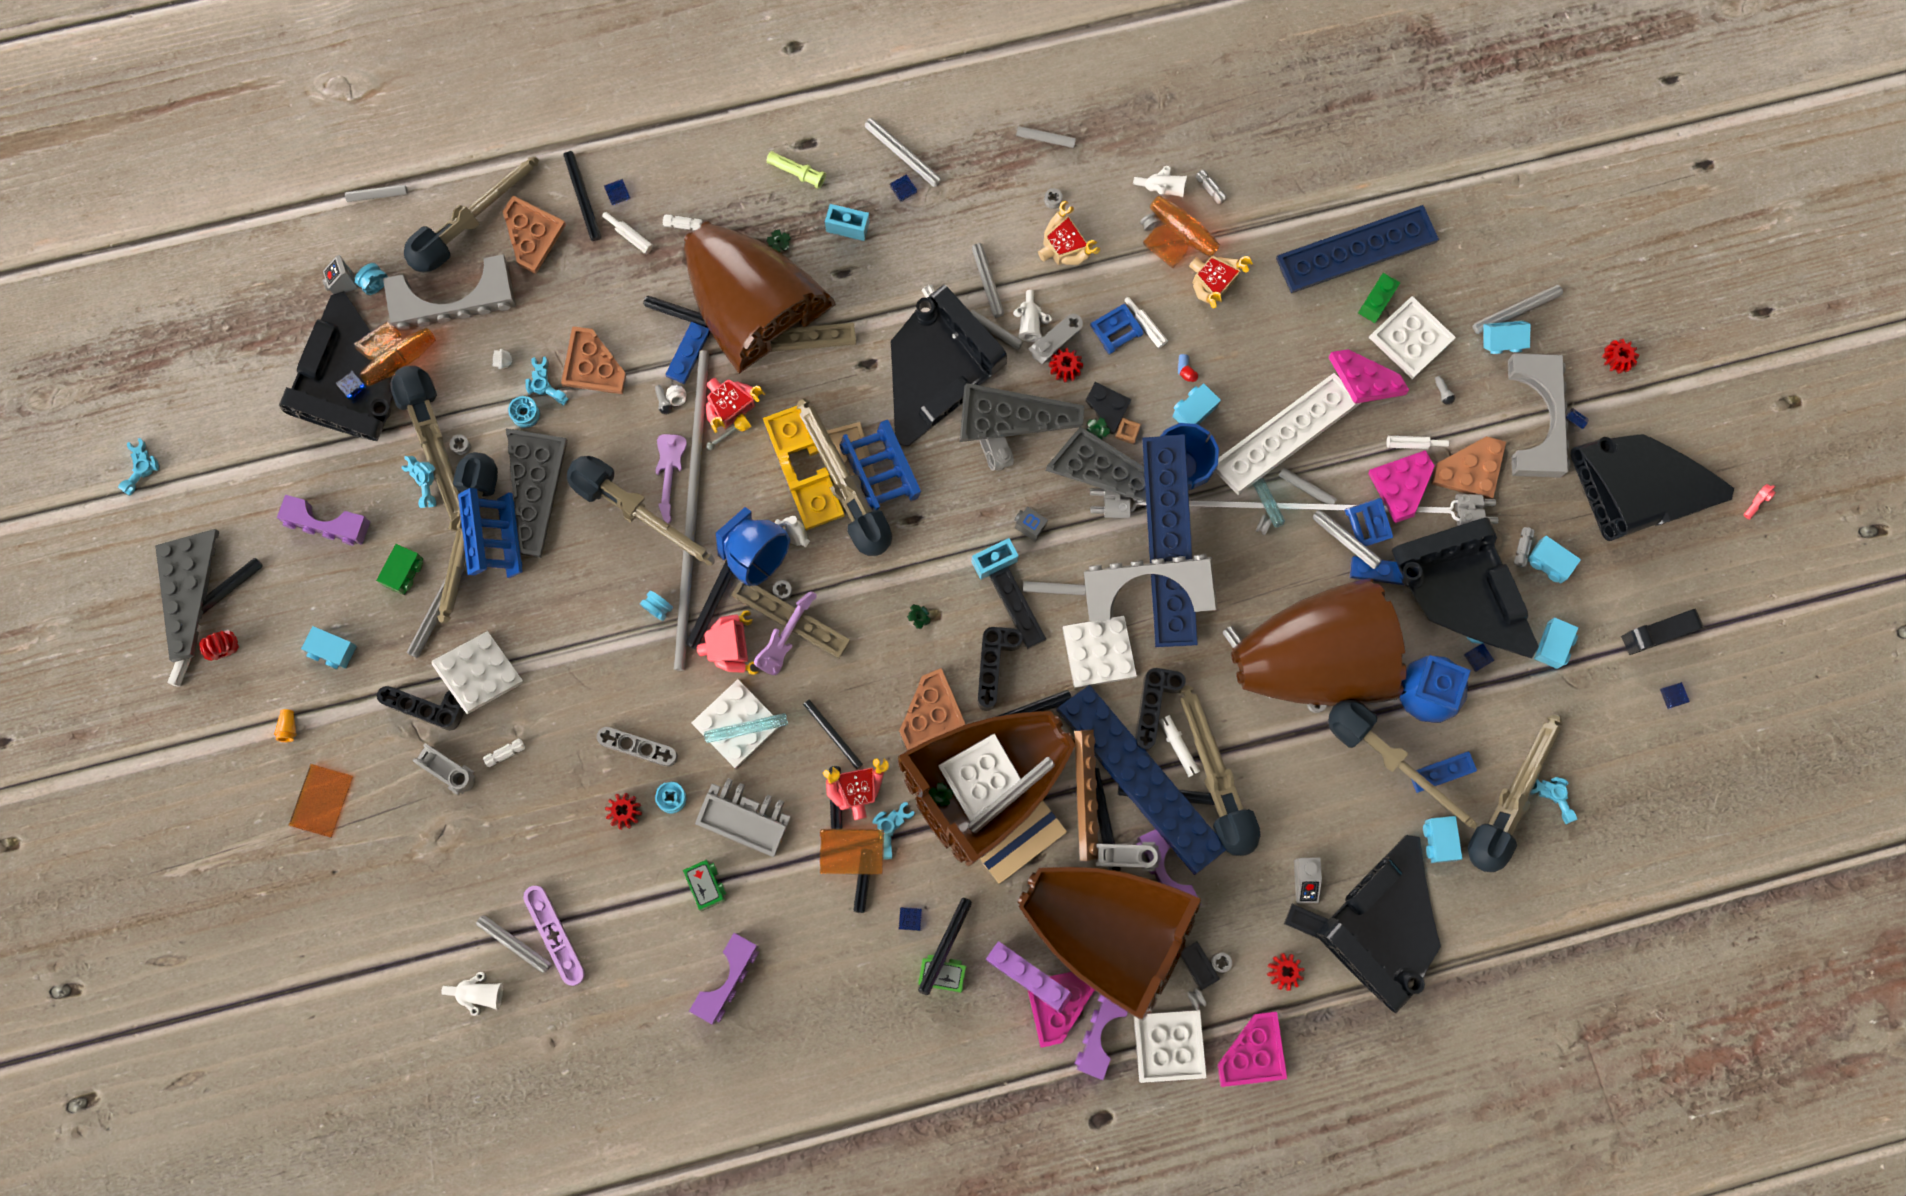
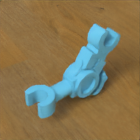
[525,357,568,405]
[118,438,159,496]
[401,456,436,508]
[1530,777,1577,824]
[873,802,915,860]

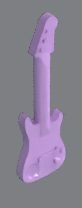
[656,434,687,523]
[754,591,817,675]

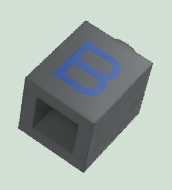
[1014,506,1048,542]

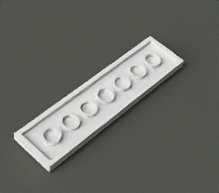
[1215,373,1361,495]

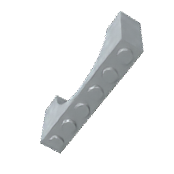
[383,254,516,331]
[1508,353,1570,478]
[1084,554,1218,622]

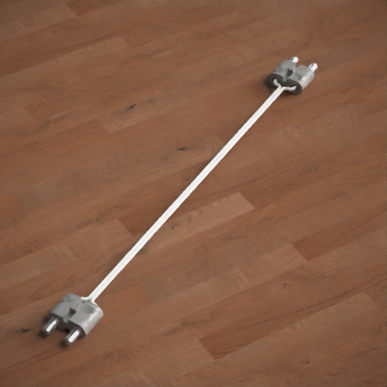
[1090,488,1498,526]

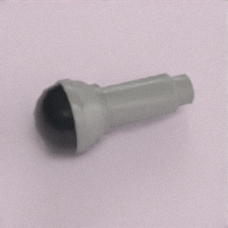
[1435,376,1455,405]
[655,385,673,415]

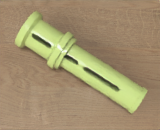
[767,151,826,189]

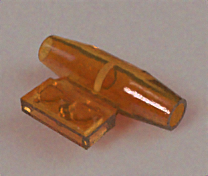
[1143,195,1220,268]
[355,322,436,386]

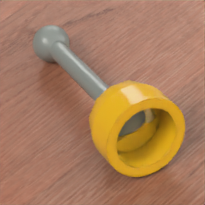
[706,414,752,450]

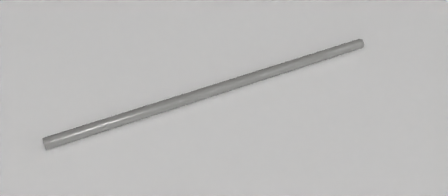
[674,350,709,671]

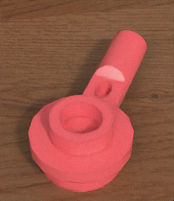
[1743,484,1776,519]

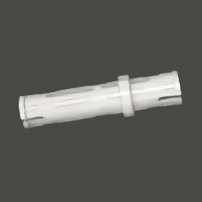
[1159,715,1200,778]

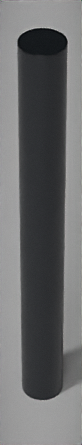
[803,699,863,769]

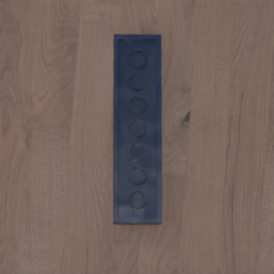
[1276,205,1439,293]

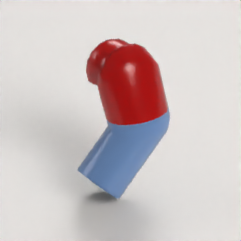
[1178,354,1198,382]

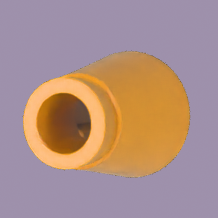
[274,709,296,742]

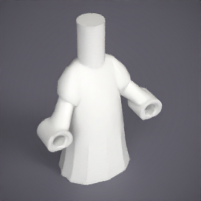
[1133,166,1187,198]
[1013,290,1052,342]
[774,516,810,548]
[442,972,503,1016]

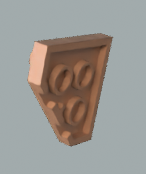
[503,196,566,274]
[561,326,626,394]
[1431,436,1506,499]
[899,668,966,751]

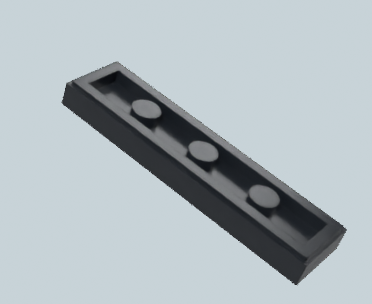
[989,566,1046,649]

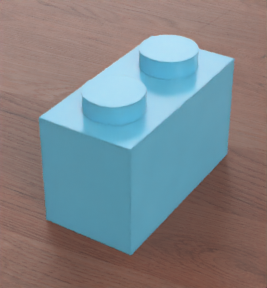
[825,204,870,241]
[1483,321,1531,354]
[1172,383,1221,425]
[1528,536,1581,583]
[971,538,1019,580]
[1534,618,1578,669]
[301,626,357,669]
[1423,816,1462,863]

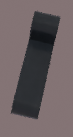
[1621,608,1705,655]
[977,627,1023,711]
[1135,668,1186,751]
[377,686,465,731]

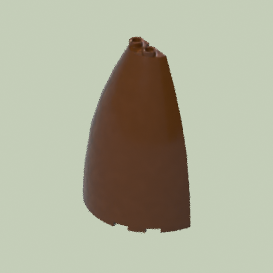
[684,221,836,374]
[1231,578,1406,706]
[898,711,1076,866]
[1018,867,1201,1021]

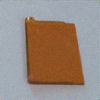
[288,764,353,838]
[820,829,884,874]

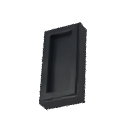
[1284,904,1328,941]
[1180,941,1220,991]

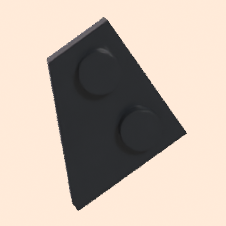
[1086,382,1132,435]

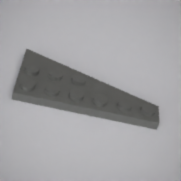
[959,383,1084,442]
[1045,426,1146,502]
[506,428,568,558]
[155,529,219,663]

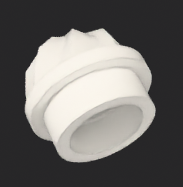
[493,349,512,369]
[666,385,687,406]

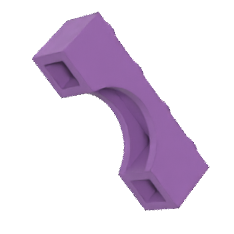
[277,495,370,546]
[1136,829,1201,905]
[689,933,759,1024]
[986,941,1073,1013]
[1075,994,1128,1080]

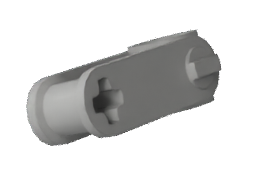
[1028,314,1083,365]
[979,437,1014,471]
[412,743,476,795]
[1096,842,1161,871]

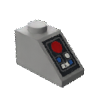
[323,255,358,294]
[1294,858,1322,903]

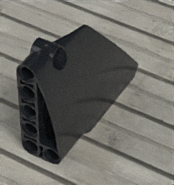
[891,284,1007,447]
[279,291,398,441]
[1570,434,1734,541]
[1392,518,1539,658]
[1315,835,1441,1013]

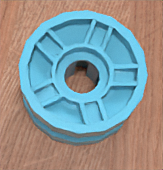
[355,263,388,295]
[508,396,540,428]
[640,590,673,621]
[655,782,687,814]

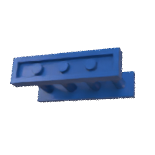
[840,420,921,511]
[458,488,523,578]

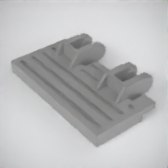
[695,778,791,857]

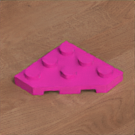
[1329,349,1409,404]
[1368,450,1435,523]
[1027,972,1094,1048]
[1217,1012,1287,1087]

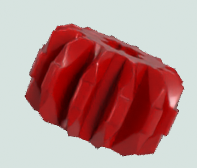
[1602,338,1639,374]
[1049,347,1084,383]
[199,630,239,661]
[605,793,642,830]
[1267,953,1305,991]

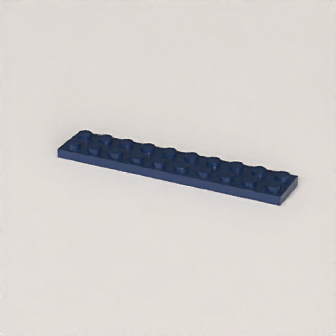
[1142,435,1198,647]
[1056,685,1226,876]

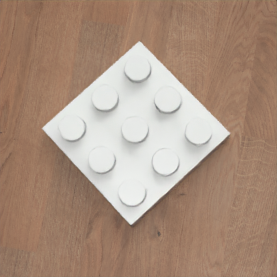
[1369,296,1456,379]
[1062,616,1137,689]
[432,631,523,714]
[692,679,782,769]
[938,733,1021,822]
[1134,1010,1206,1083]

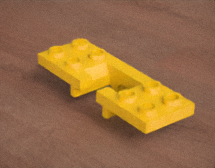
[763,406,844,531]

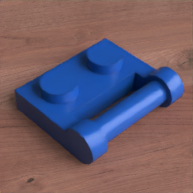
[1090,303,1144,355]
[1344,498,1393,546]

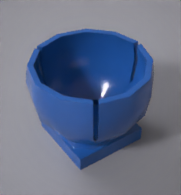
[1160,423,1219,490]
[716,507,791,586]
[1399,655,1471,723]

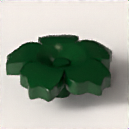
[766,229,791,252]
[1086,417,1110,440]
[907,604,931,629]
[929,782,954,807]

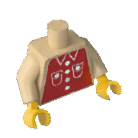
[1038,201,1100,265]
[1189,256,1253,308]

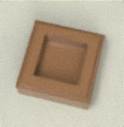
[1115,418,1141,444]

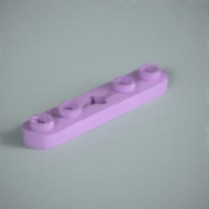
[523,886,585,986]

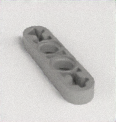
[597,727,677,767]

